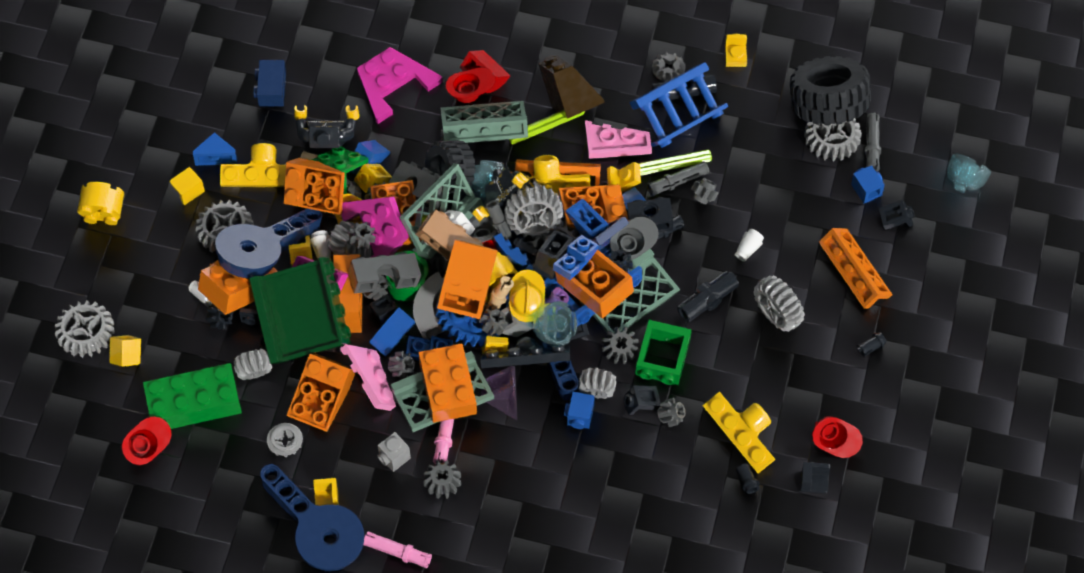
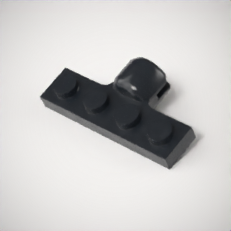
[480,336,571,368]

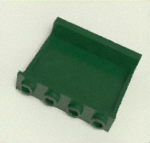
[249,257,351,364]

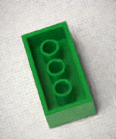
[143,363,242,429]

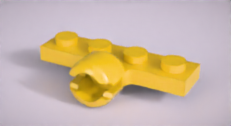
[220,143,286,187]
[529,155,591,195]
[702,392,775,474]

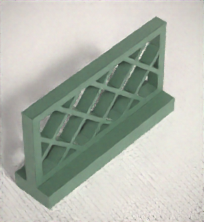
[441,101,528,143]
[399,163,484,259]
[579,249,680,333]
[391,351,494,432]

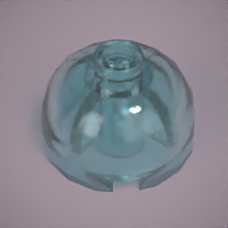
[947,154,991,193]
[471,160,509,198]
[533,301,577,345]

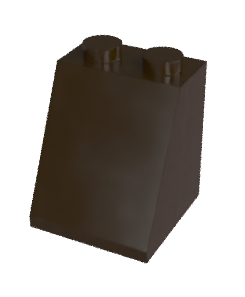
[538,55,605,119]

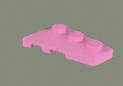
[585,120,652,159]
[340,344,396,411]

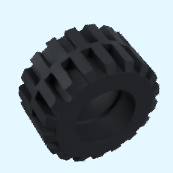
[425,140,475,194]

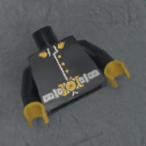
[294,105,359,148]
[472,169,530,222]

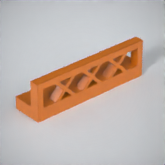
[515,159,601,186]
[819,228,893,308]

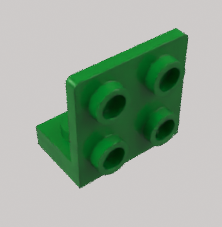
[312,147,368,194]

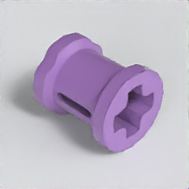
[543,287,569,316]

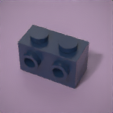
[254,60,286,106]

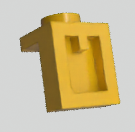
[725,34,747,67]
[607,162,641,192]
[354,164,392,193]
[482,336,508,354]

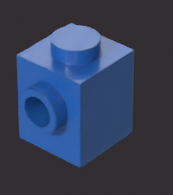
[851,165,884,204]
[564,392,595,429]

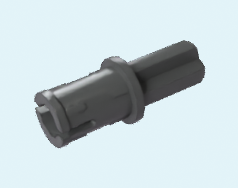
[486,200,512,240]

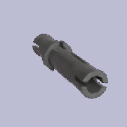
[864,113,881,172]
[647,161,709,196]

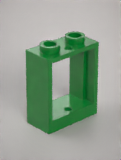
[636,320,692,385]

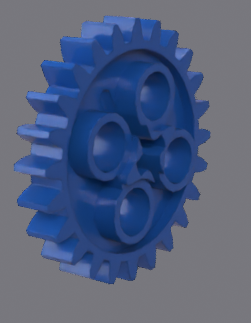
[435,300,503,347]

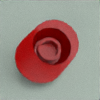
[446,67,495,103]
[122,416,171,465]
[812,416,863,458]

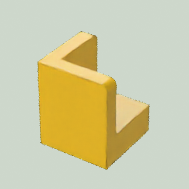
[170,167,205,205]
[289,235,313,266]
[110,335,141,366]
[313,478,339,506]

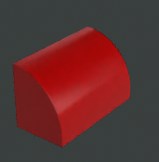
[459,50,510,93]

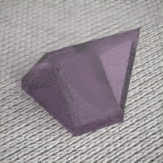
[481,366,517,420]

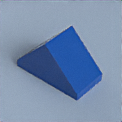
[193,132,238,166]
[350,140,390,176]
[566,199,609,238]

